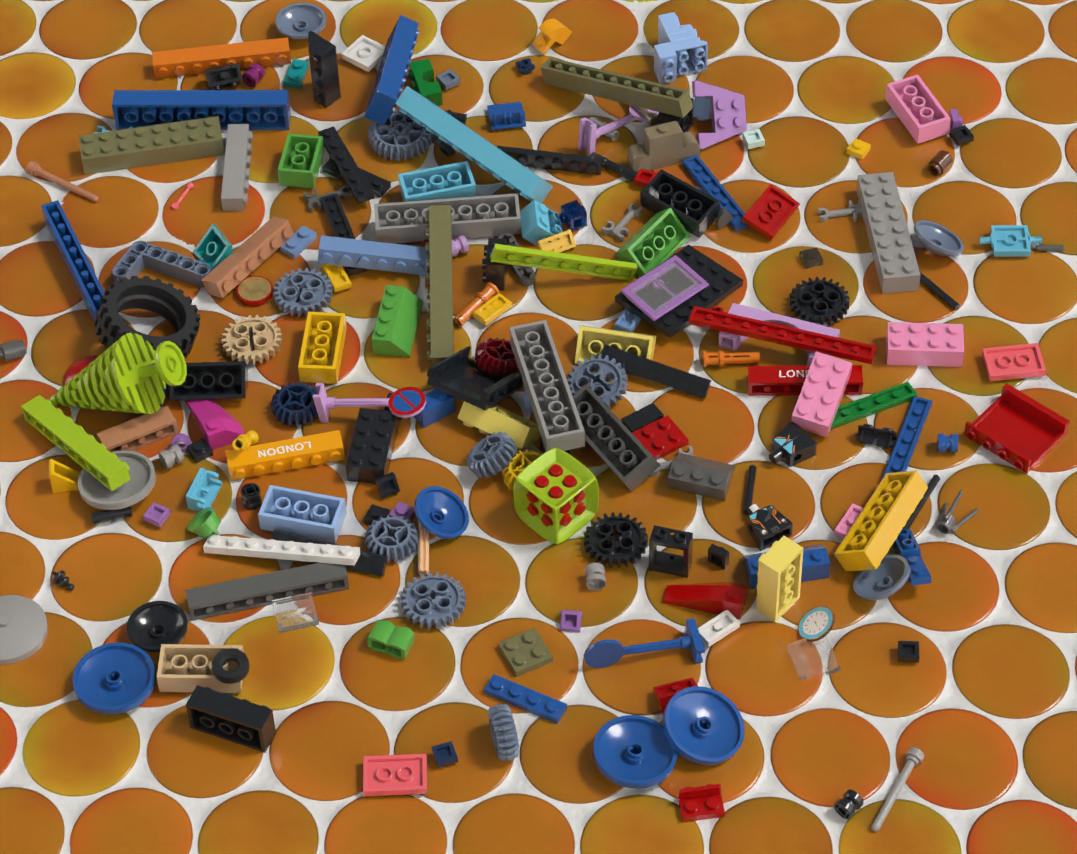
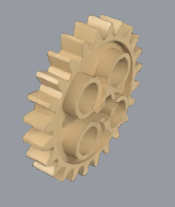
[221,315,282,365]

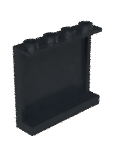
[427,346,523,410]

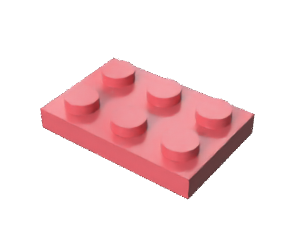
[982,343,1046,381]
[363,754,427,796]

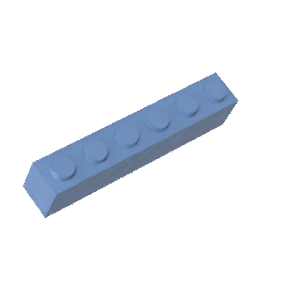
[318,235,429,276]

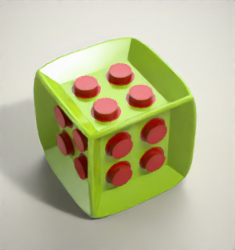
[513,448,599,544]

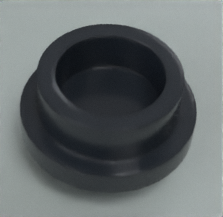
[439,141,456,157]

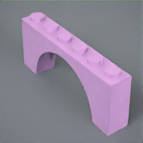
[718,303,840,366]

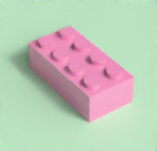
[885,75,951,144]
[886,322,964,367]
[791,352,852,437]

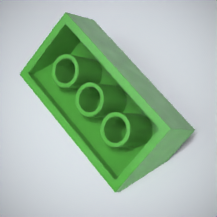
[615,208,691,277]
[372,285,423,358]

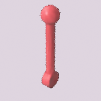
[172,182,194,210]

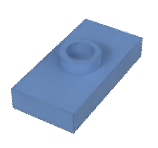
[614,309,642,332]

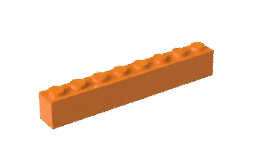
[152,37,291,79]

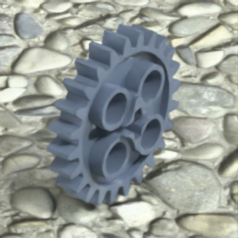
[273,268,333,317]
[567,354,628,409]
[401,572,466,629]

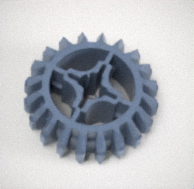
[466,432,517,478]
[365,514,418,563]
[487,704,520,761]

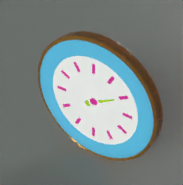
[798,606,835,642]

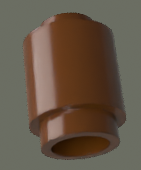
[928,150,953,176]

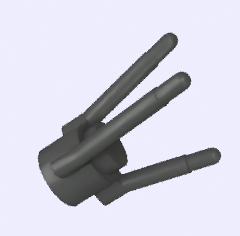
[935,490,979,534]

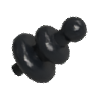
[52,570,74,591]

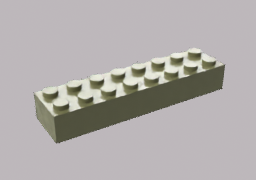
[79,116,224,175]

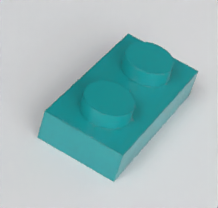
[283,59,310,89]

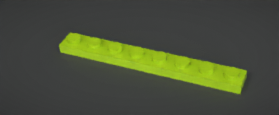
[490,244,637,281]

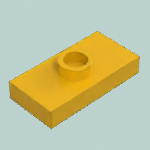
[536,229,576,253]
[321,264,352,293]
[473,293,512,326]

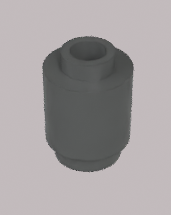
[0,339,27,362]

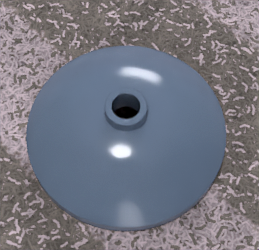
[275,2,326,39]
[914,220,964,256]
[853,555,910,601]

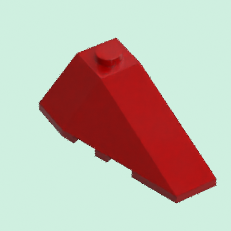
[662,582,750,619]

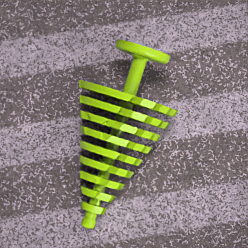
[50,333,187,414]

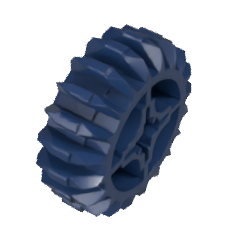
[271,381,318,428]

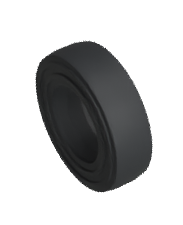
[212,648,249,684]

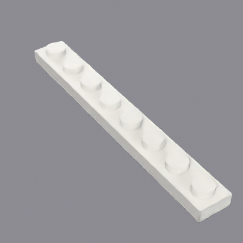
[203,535,360,566]

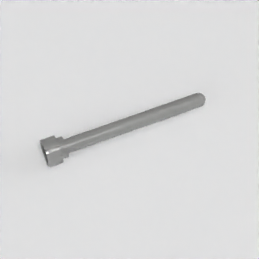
[871,747,924,832]

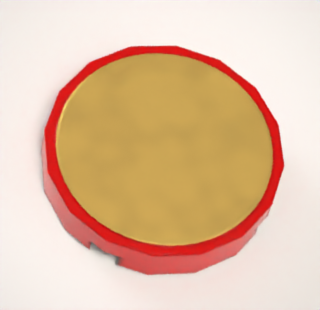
[236,276,273,307]

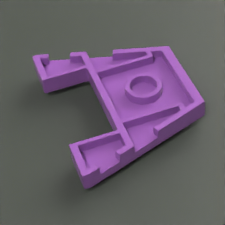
[692,81,747,150]

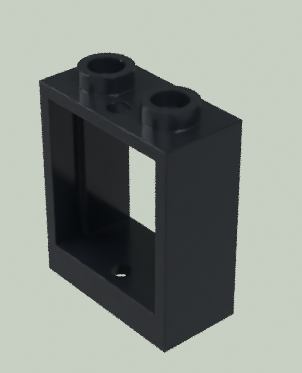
[649,525,693,578]

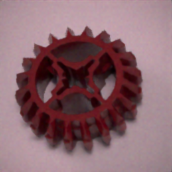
[475,337,519,378]

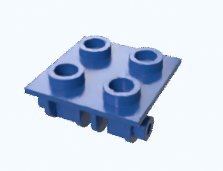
[487,102,526,130]

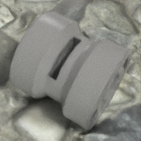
[158,444,185,469]
[585,563,606,591]

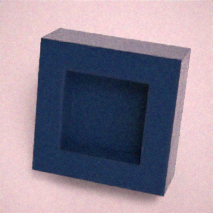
[432,741,458,768]

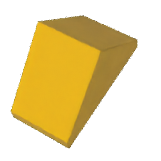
[49,459,81,493]

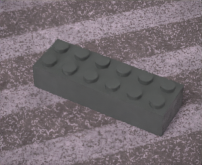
[573,384,661,491]

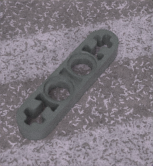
[498,232,535,286]

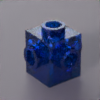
[559,200,587,232]

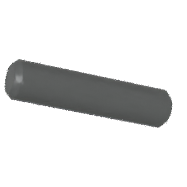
[1036,245,1064,251]

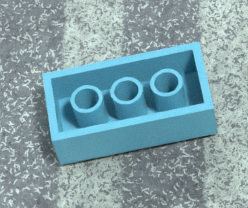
[398,161,476,202]

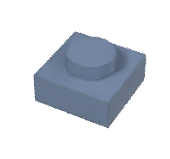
[436,69,460,90]

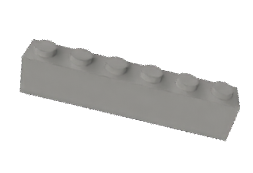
[221,124,253,211]

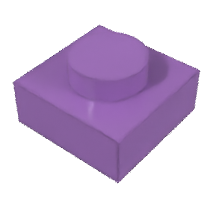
[949,109,963,130]
[389,501,416,521]
[143,502,171,527]

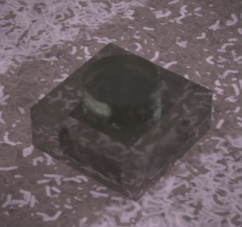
[799,247,823,269]

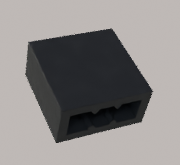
[482,238,508,291]

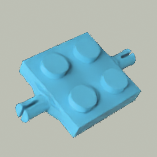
[979,225,1042,257]

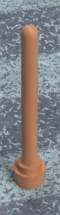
[26,161,99,202]

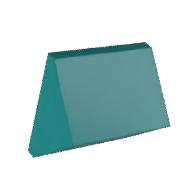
[193,223,233,271]

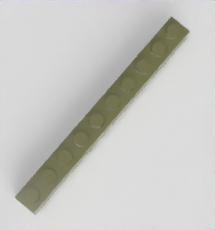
[540,57,693,118]
[426,205,454,366]

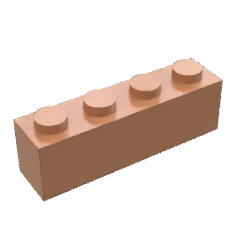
[97,406,179,452]

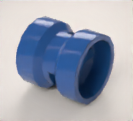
[937,433,958,453]

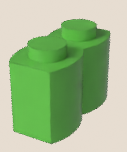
[367,620,415,659]

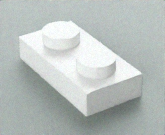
[698,610,740,647]

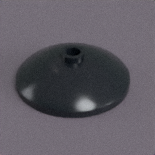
[127,601,188,652]

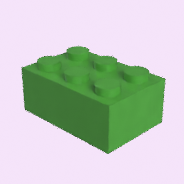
[278,133,324,188]

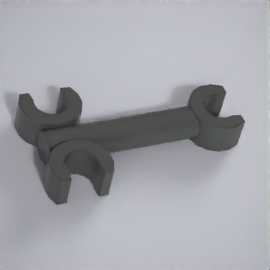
[303,185,352,213]

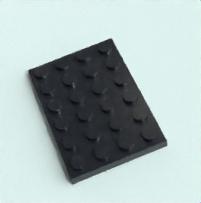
[615,244,743,338]

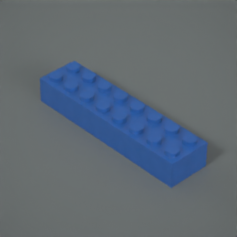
[364,15,419,125]

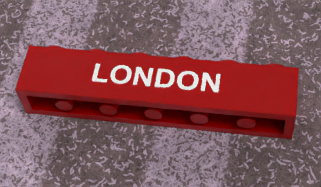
[747,365,863,396]

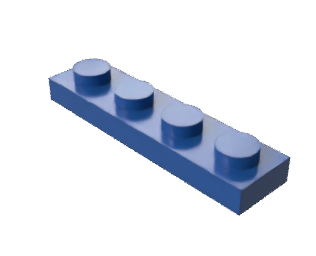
[484,674,567,724]

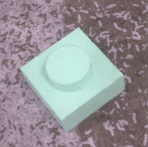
[742,129,765,149]

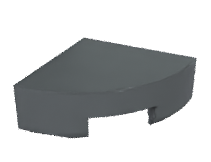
[715,206,734,229]

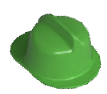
[187,507,221,538]

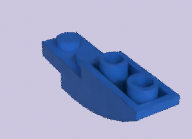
[893,529,931,586]

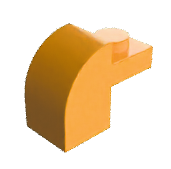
[531,19,572,54]

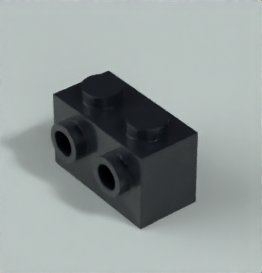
[203,63,243,90]

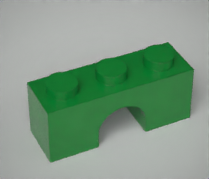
[407,59,443,106]

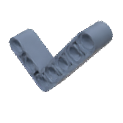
[112,241,211,287]

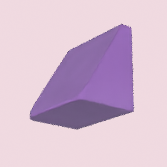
[560,610,582,632]

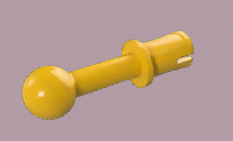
[232,430,259,450]

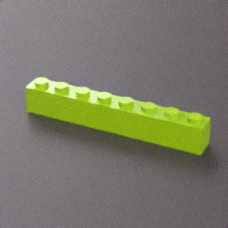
[21,395,131,492]

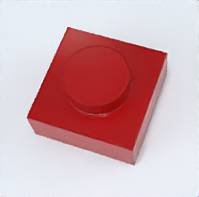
[634,168,657,188]

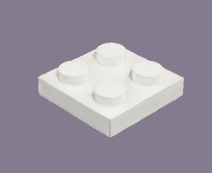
[341,35,385,72]

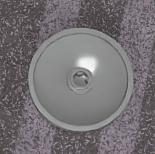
[78,450,156,510]
[0,595,48,665]

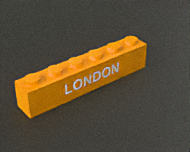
[225,430,345,480]

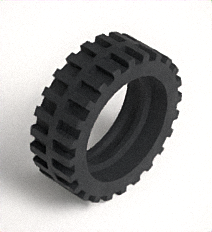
[94,276,200,359]

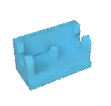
[186,468,222,511]

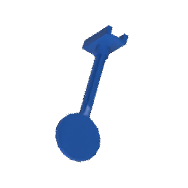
[584,619,705,668]

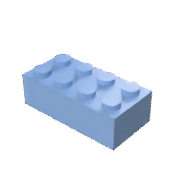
[258,485,347,543]

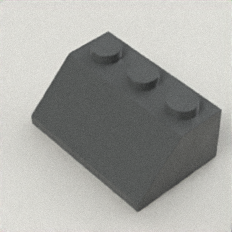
[668,453,735,501]

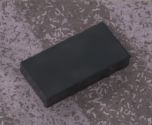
[621,403,664,433]

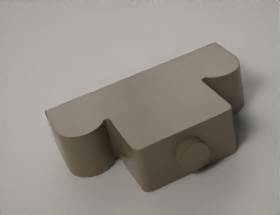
[627,121,700,172]

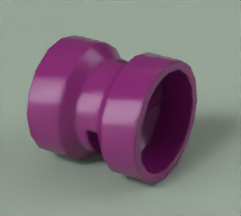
[242,63,265,87]

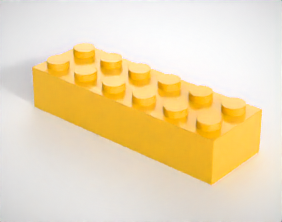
[834,470,928,572]

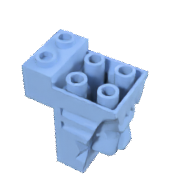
[654,12,708,84]

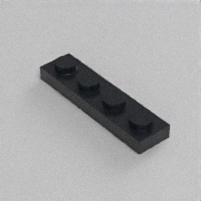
[323,159,391,198]

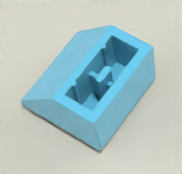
[520,200,563,245]

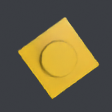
[846,138,871,160]

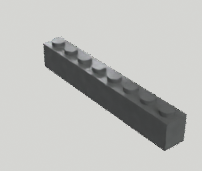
[185,563,349,621]

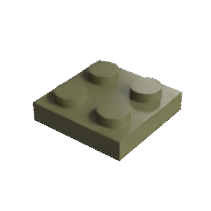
[498,628,553,677]

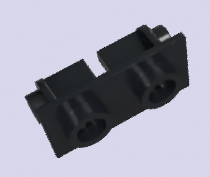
[856,424,897,449]

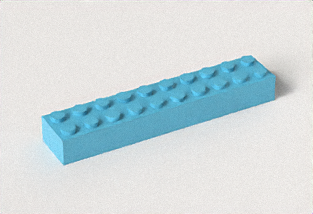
[395,86,553,204]

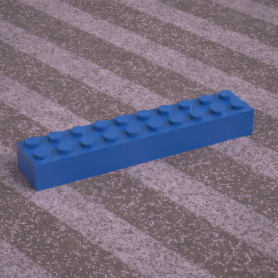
[112,90,291,130]

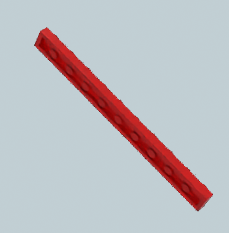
[689,306,877,365]

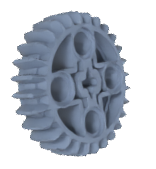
[368,108,433,162]

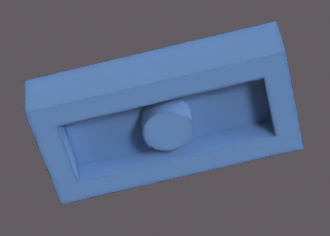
[280,226,317,259]

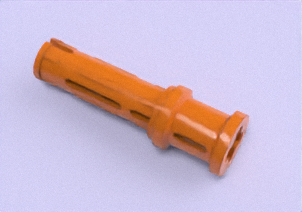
[453,282,499,327]
[702,350,760,367]

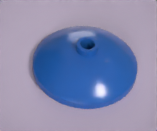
[414,486,469,539]

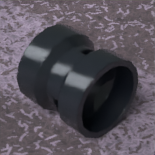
[241,483,262,510]
[834,789,864,820]

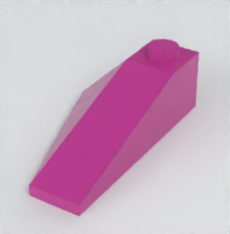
[185,400,245,450]

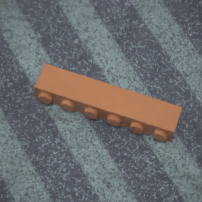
[202,216,294,298]

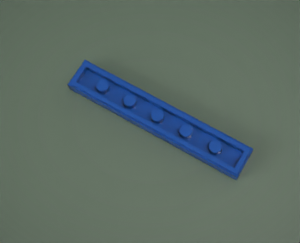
[682,155,749,231]
[882,396,933,479]

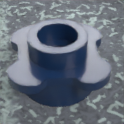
[515,58,535,75]

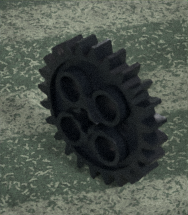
[789,277,850,326]
[584,512,648,568]

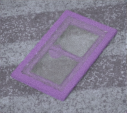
[621,255,709,321]

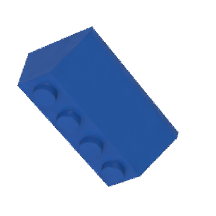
[742,545,830,589]

